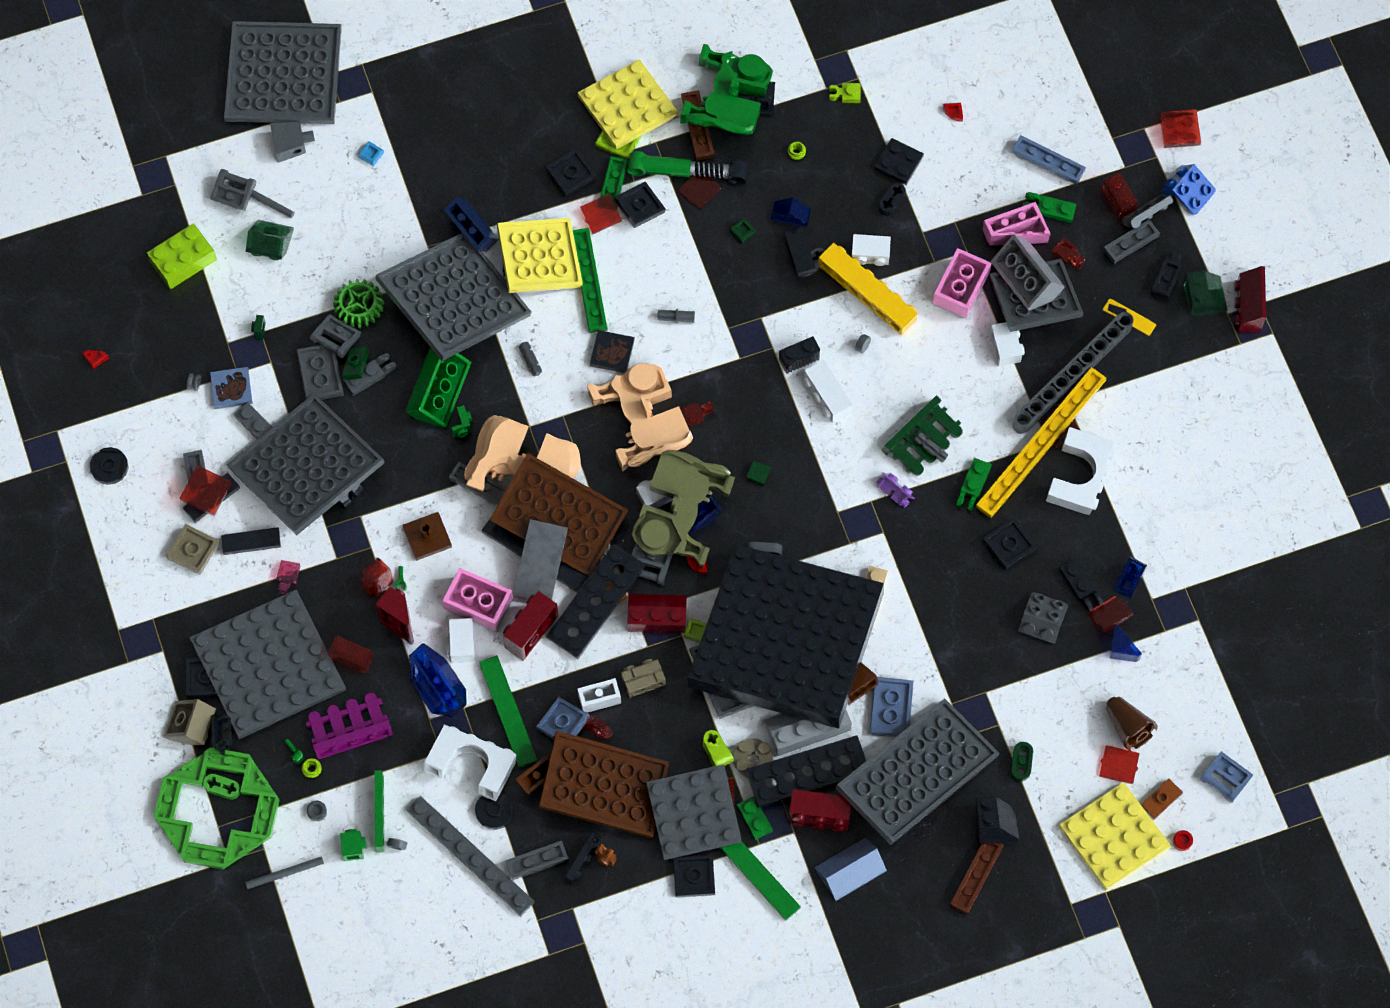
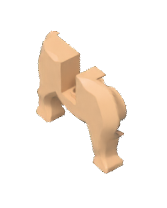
[587,363,693,471]
[464,415,581,492]

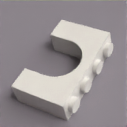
[1046,427,1114,515]
[424,725,516,801]

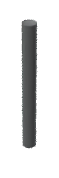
[228,181,295,218]
[245,856,324,889]

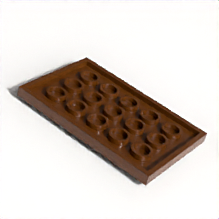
[489,453,628,577]
[538,731,669,839]

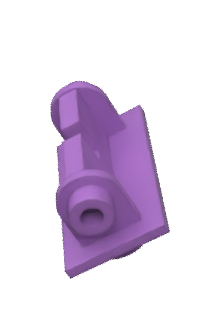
[876,472,915,508]

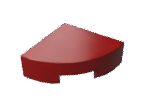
[943,102,963,122]
[82,350,109,369]
[686,556,707,575]

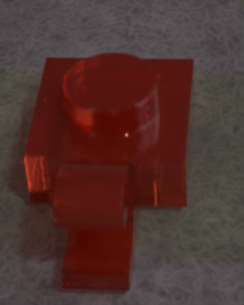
[1052,237,1085,270]
[680,401,715,427]
[583,712,613,740]

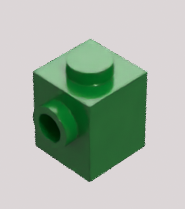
[340,829,367,861]

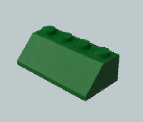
[405,347,472,428]

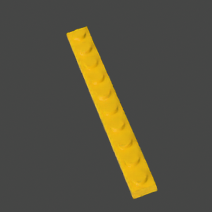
[976,367,1107,518]

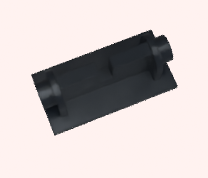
[211,714,232,756]

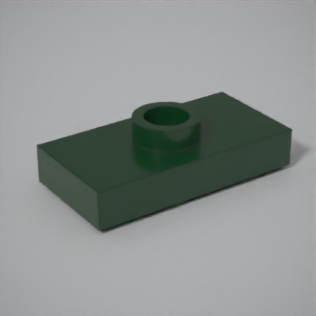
[342,347,369,380]

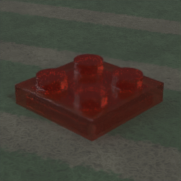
[1159,109,1201,148]
[179,465,232,516]

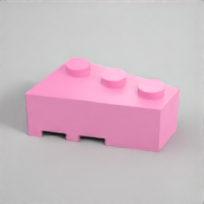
[982,202,1050,246]

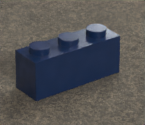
[444,197,499,252]

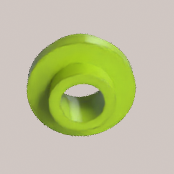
[788,142,806,160]
[302,758,322,778]

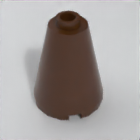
[1105,697,1158,751]

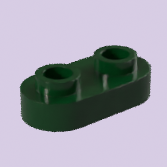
[1011,742,1033,782]

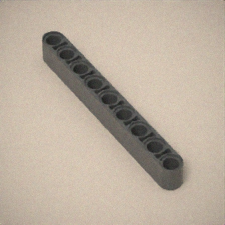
[1013,312,1134,434]

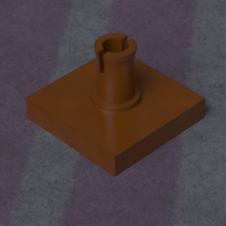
[402,512,452,561]

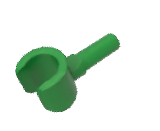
[395,566,407,591]
[285,739,305,765]

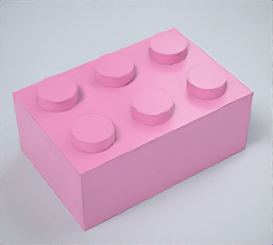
[933,248,992,318]
[442,568,513,631]

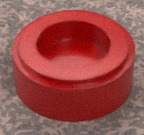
[1173,830,1193,851]

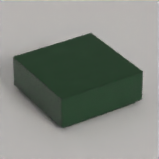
[730,218,756,244]
[746,461,771,486]

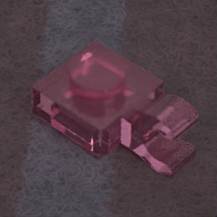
[277,560,301,595]

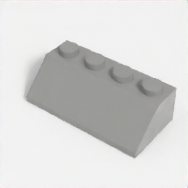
[990,234,1065,310]
[764,710,852,756]

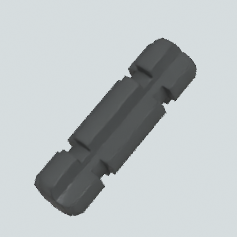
[519,342,542,376]
[914,432,948,462]

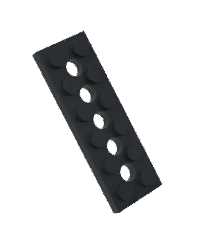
[546,544,646,659]
[745,735,866,808]

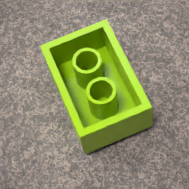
[147,223,217,290]

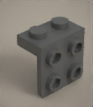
[1018,592,1068,644]

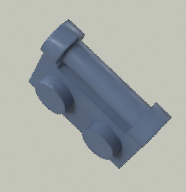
[1200,751,1253,803]

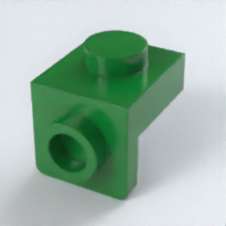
[451,405,473,438]

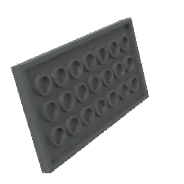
[836,698,1000,845]

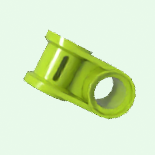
[702,730,734,767]

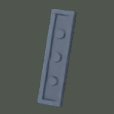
[1011,135,1086,185]

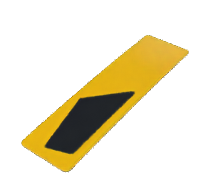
[1103,299,1156,336]

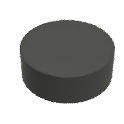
[855,334,871,354]
[307,800,327,821]
[387,838,408,850]

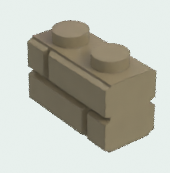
[621,659,666,698]

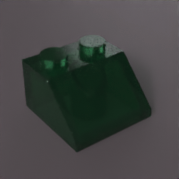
[245,220,294,260]
[1183,270,1228,316]

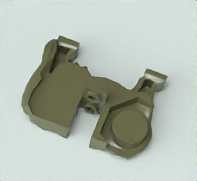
[631,450,735,568]

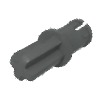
[657,309,695,323]

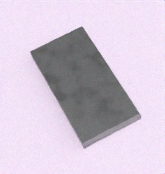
[513,519,568,600]

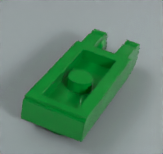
[1023,192,1077,223]
[956,457,992,511]

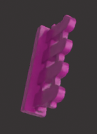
[306,693,393,760]

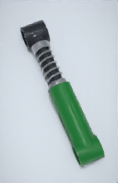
[627,151,748,185]

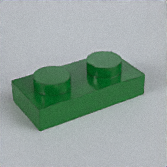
[737,796,773,840]

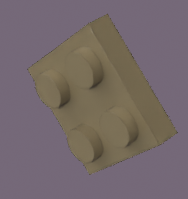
[166,524,220,575]

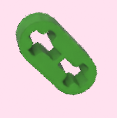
[203,774,241,800]

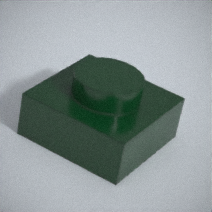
[251,315,266,340]

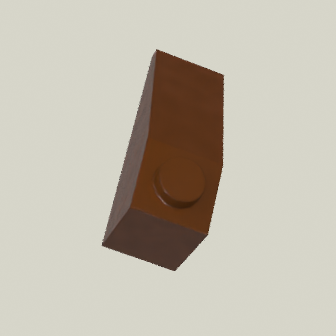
[515,753,550,795]

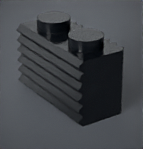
[779,336,820,374]

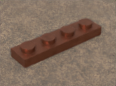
[681,90,714,161]
[950,843,1004,915]

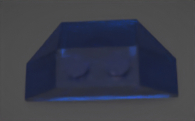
[409,643,467,717]

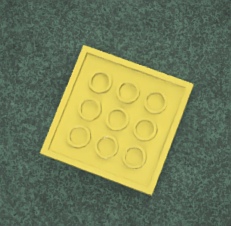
[578,59,678,149]
[497,218,583,293]
[1059,782,1171,890]

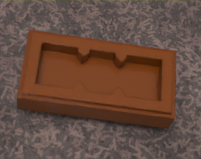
[1141,779,1183,820]

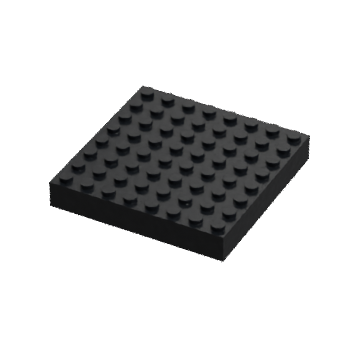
[688,544,884,729]

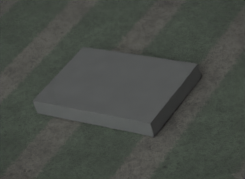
[296,342,344,400]

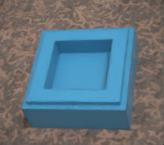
[358,141,384,167]

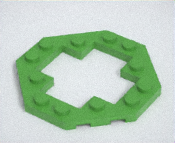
[154,747,280,869]

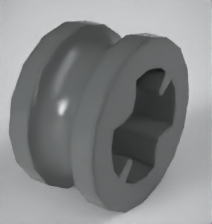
[187,373,201,391]

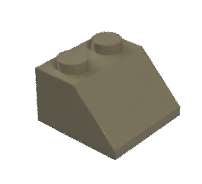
[163,699,216,746]

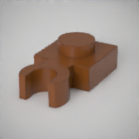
[595,844,617,867]

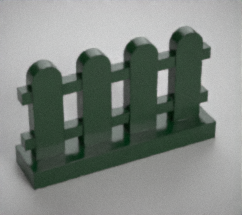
[881,395,963,476]

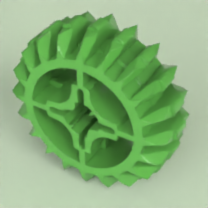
[333,279,384,328]

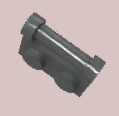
[210,169,256,211]
[310,314,361,358]
[632,543,673,586]

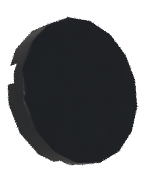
[90,447,129,485]
[475,791,515,830]

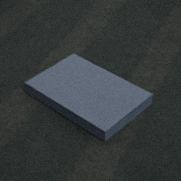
[869,677,914,737]

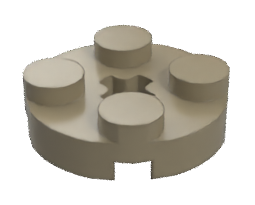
[733,739,773,778]

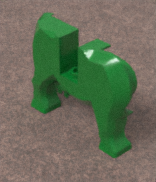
[680,44,773,135]

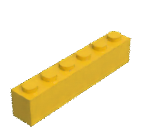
[818,243,918,336]

